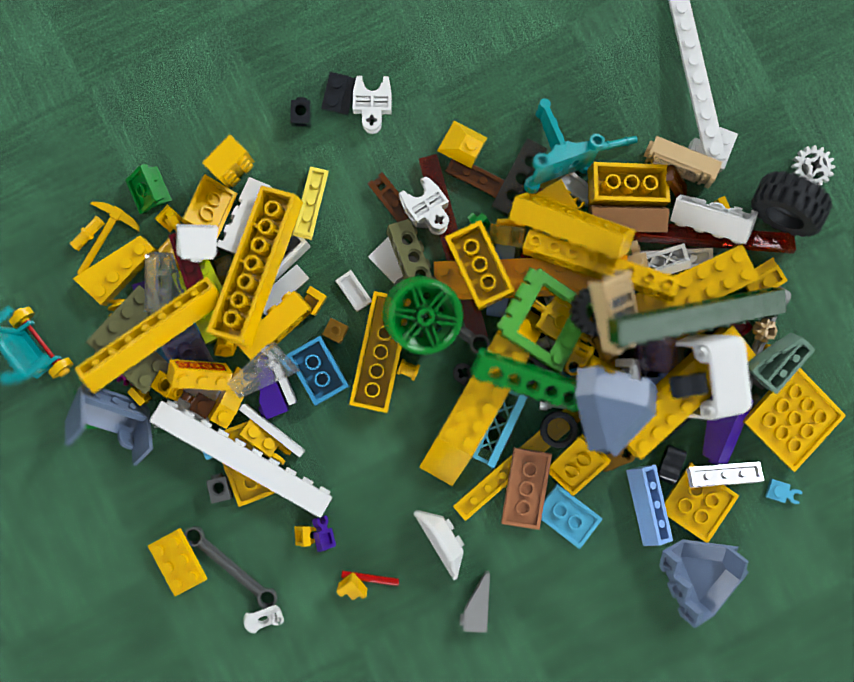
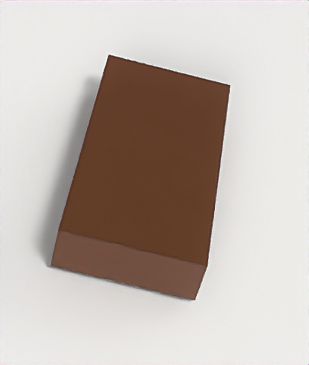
[666,164,687,198]

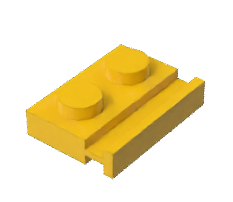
[745,257,788,291]

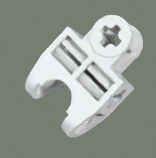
[353,76,392,134]
[399,177,449,235]

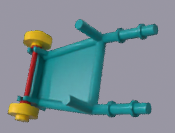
[0,306,74,385]

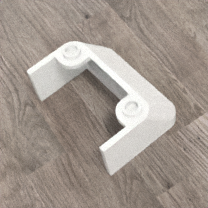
[675,334,752,420]

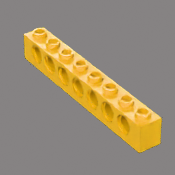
[523,229,681,303]

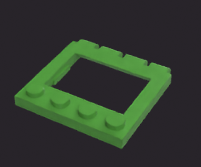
[496,268,594,373]

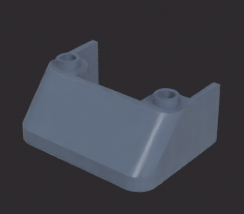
[65,383,153,466]

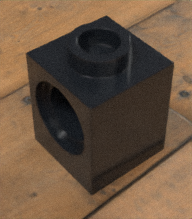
[290,97,312,127]

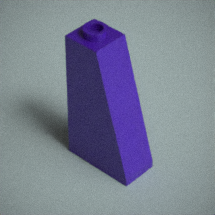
[702,395,754,465]

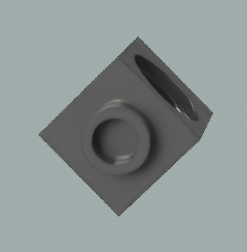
[206,473,233,504]

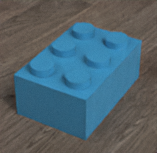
[287,336,350,406]

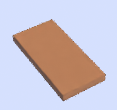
[501,447,552,530]

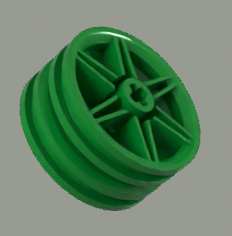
[382,276,463,354]

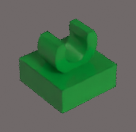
[467,212,491,230]

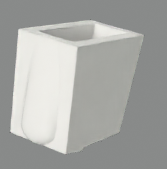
[176,224,218,262]

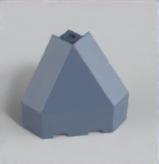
[575,366,657,457]
[659,540,749,628]

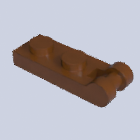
[367,172,409,222]

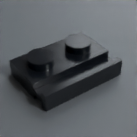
[321,72,356,116]

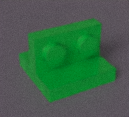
[125,164,172,215]

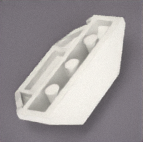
[414,510,464,580]

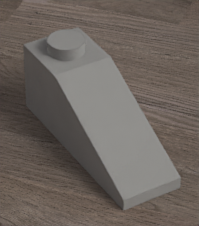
[459,571,490,633]

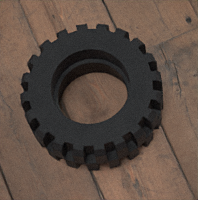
[751,171,832,237]

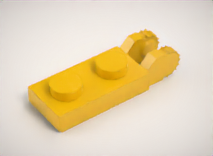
[238,419,292,465]

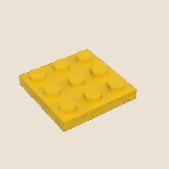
[664,463,740,543]

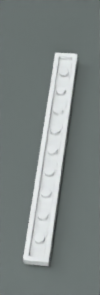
[668,0,726,161]

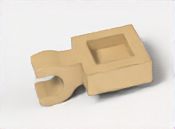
[628,240,649,268]

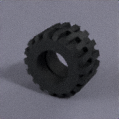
[569,287,623,336]

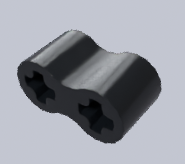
[669,372,708,399]
[657,444,687,485]

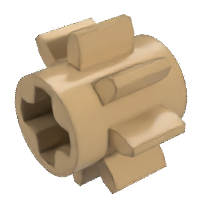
[752,318,778,343]

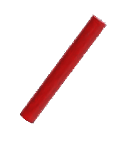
[341,571,399,586]

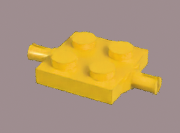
[532,295,591,344]

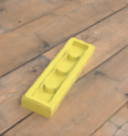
[293,166,329,240]

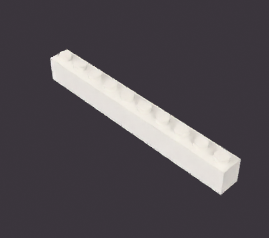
[150,400,332,518]

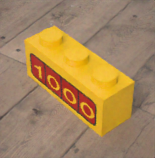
[166,359,233,391]

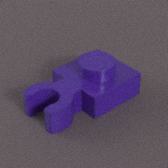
[312,515,336,552]

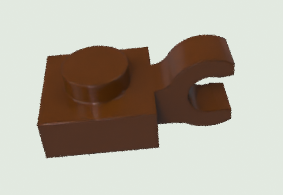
[180,390,216,419]

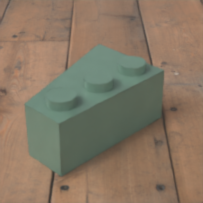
[747,333,815,394]

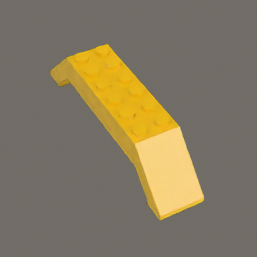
[419,310,541,486]

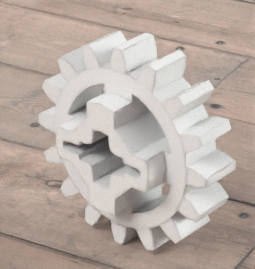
[791,145,835,186]

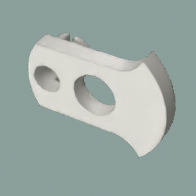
[243,605,284,634]

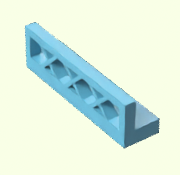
[472,390,527,468]

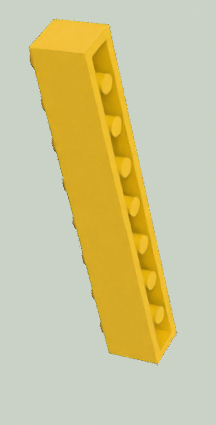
[75,277,220,393]

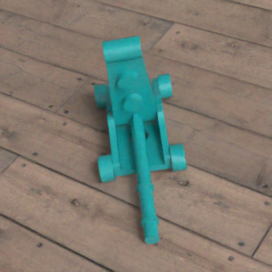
[524,99,638,194]

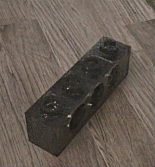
[491,138,548,217]

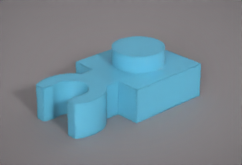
[765,478,803,504]

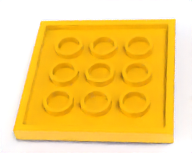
[743,368,846,472]

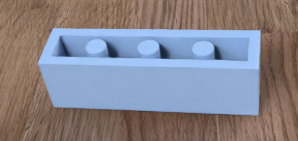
[626,464,673,546]

